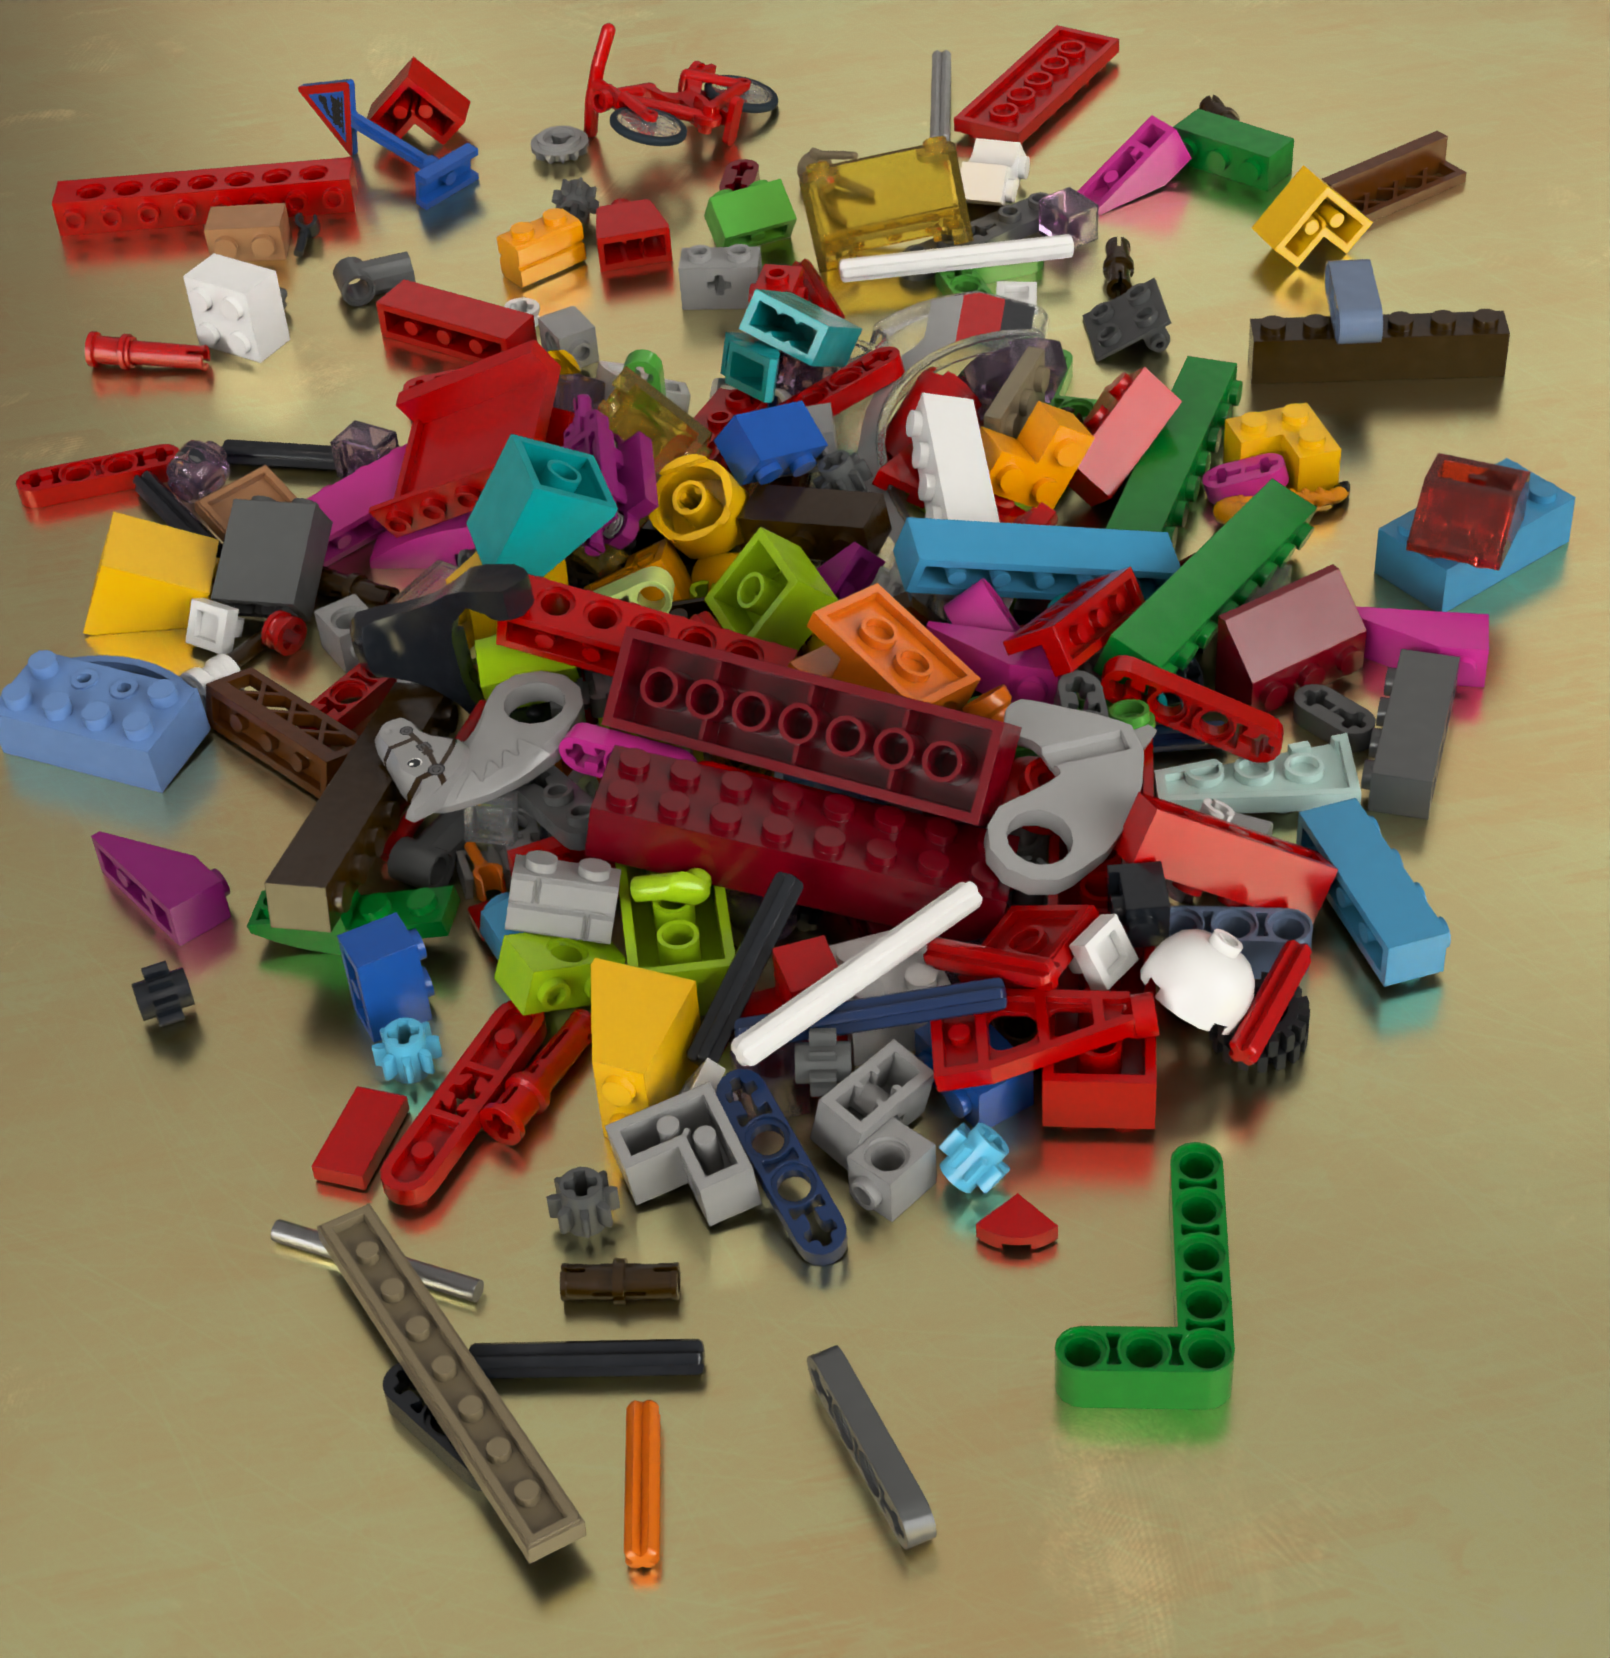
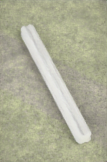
[839,234,1074,283]
[731,881,983,1066]

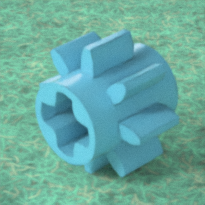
[372,1018,443,1084]
[939,1123,1010,1194]

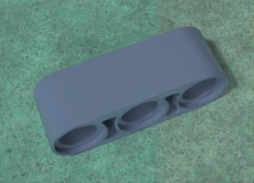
[1325,259,1383,344]
[1156,905,1313,979]

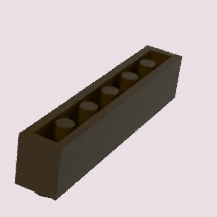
[1248,309,1510,384]

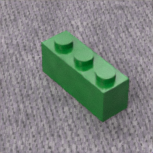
[1173,108,1294,192]

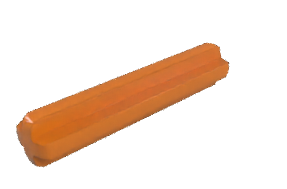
[624,1399,660,1569]

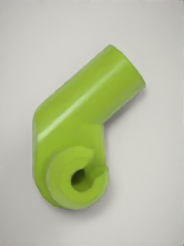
[630,868,712,906]

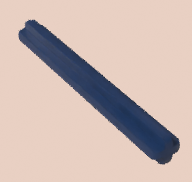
[734,977,1007,1044]

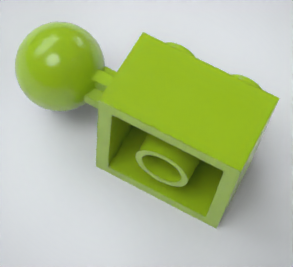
[704,527,838,651]

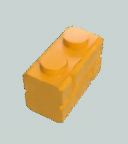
[497,208,587,288]

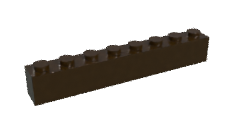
[264,682,458,933]

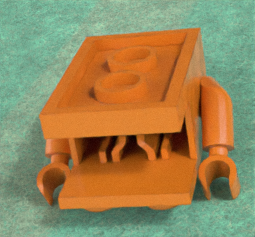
[787,583,981,711]

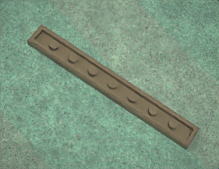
[317,1203,586,1564]

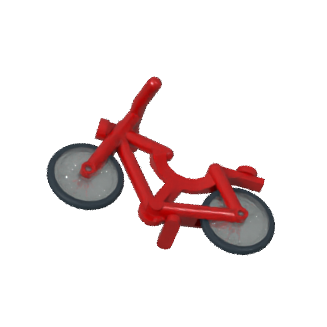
[584,23,778,146]

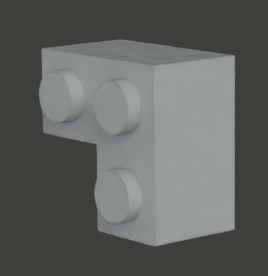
[605,1081,762,1227]

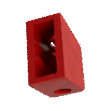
[596,198,673,272]

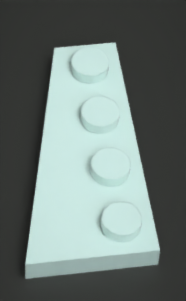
[1154,733,1361,814]

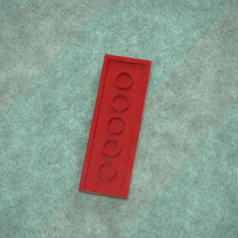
[954,25,1119,144]

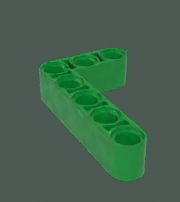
[1055,1142,1235,1410]

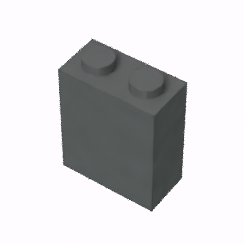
[211,495,333,621]

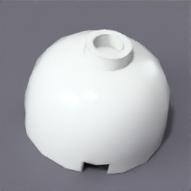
[1140,929,1255,1035]

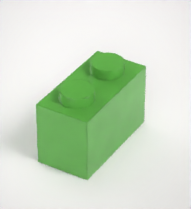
[704,179,797,247]

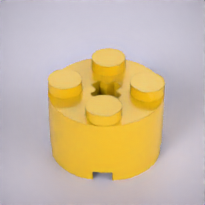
[648,454,749,559]

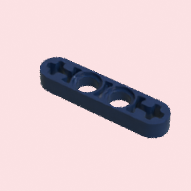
[716,1069,848,1266]

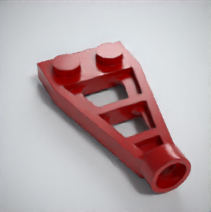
[930,988,1160,1092]

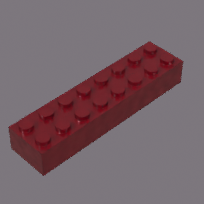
[601,626,1022,827]
[584,745,1020,945]

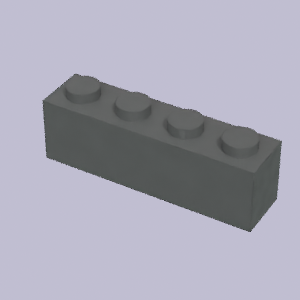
[1361,649,1460,820]

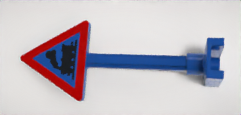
[298,79,479,210]

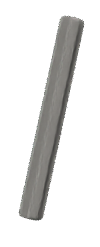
[930,50,951,150]

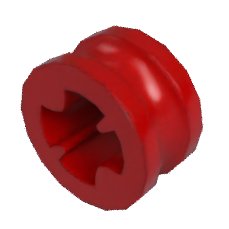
[261,610,307,656]

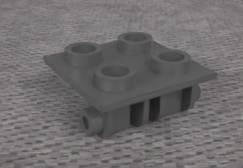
[1082,277,1172,361]

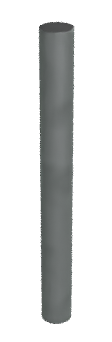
[271,1219,484,1302]

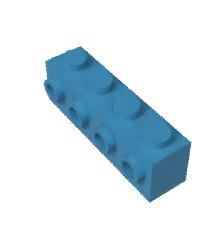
[1296,798,1451,987]

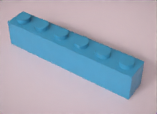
[893,517,1181,601]

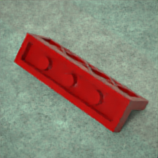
[1003,566,1145,677]

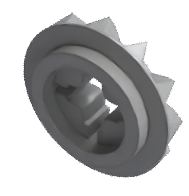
[531,125,589,164]

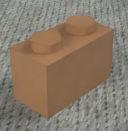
[204,203,292,262]

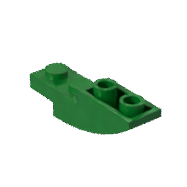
[247,885,461,955]

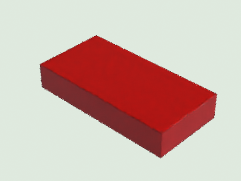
[311,1086,410,1190]

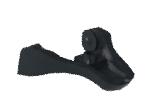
[350,564,552,724]

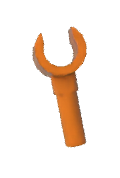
[464,841,507,901]

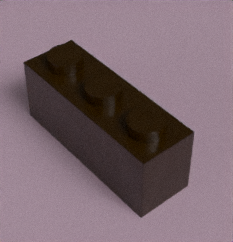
[737,484,892,561]

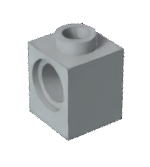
[538,305,599,368]
[314,594,369,673]
[847,1117,937,1222]

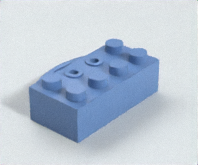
[0,650,211,793]

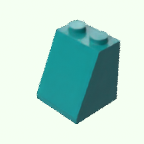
[466,434,618,577]

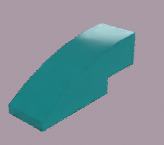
[720,332,780,403]

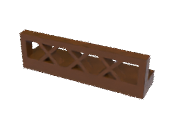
[1322,131,1467,222]
[206,667,360,798]

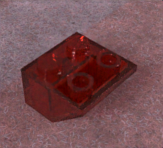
[1406,453,1531,571]

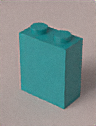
[738,289,862,367]

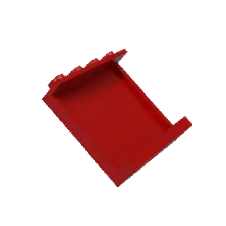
[368,339,561,538]

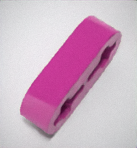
[1202,453,1289,505]

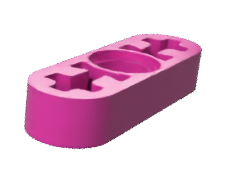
[559,722,698,779]

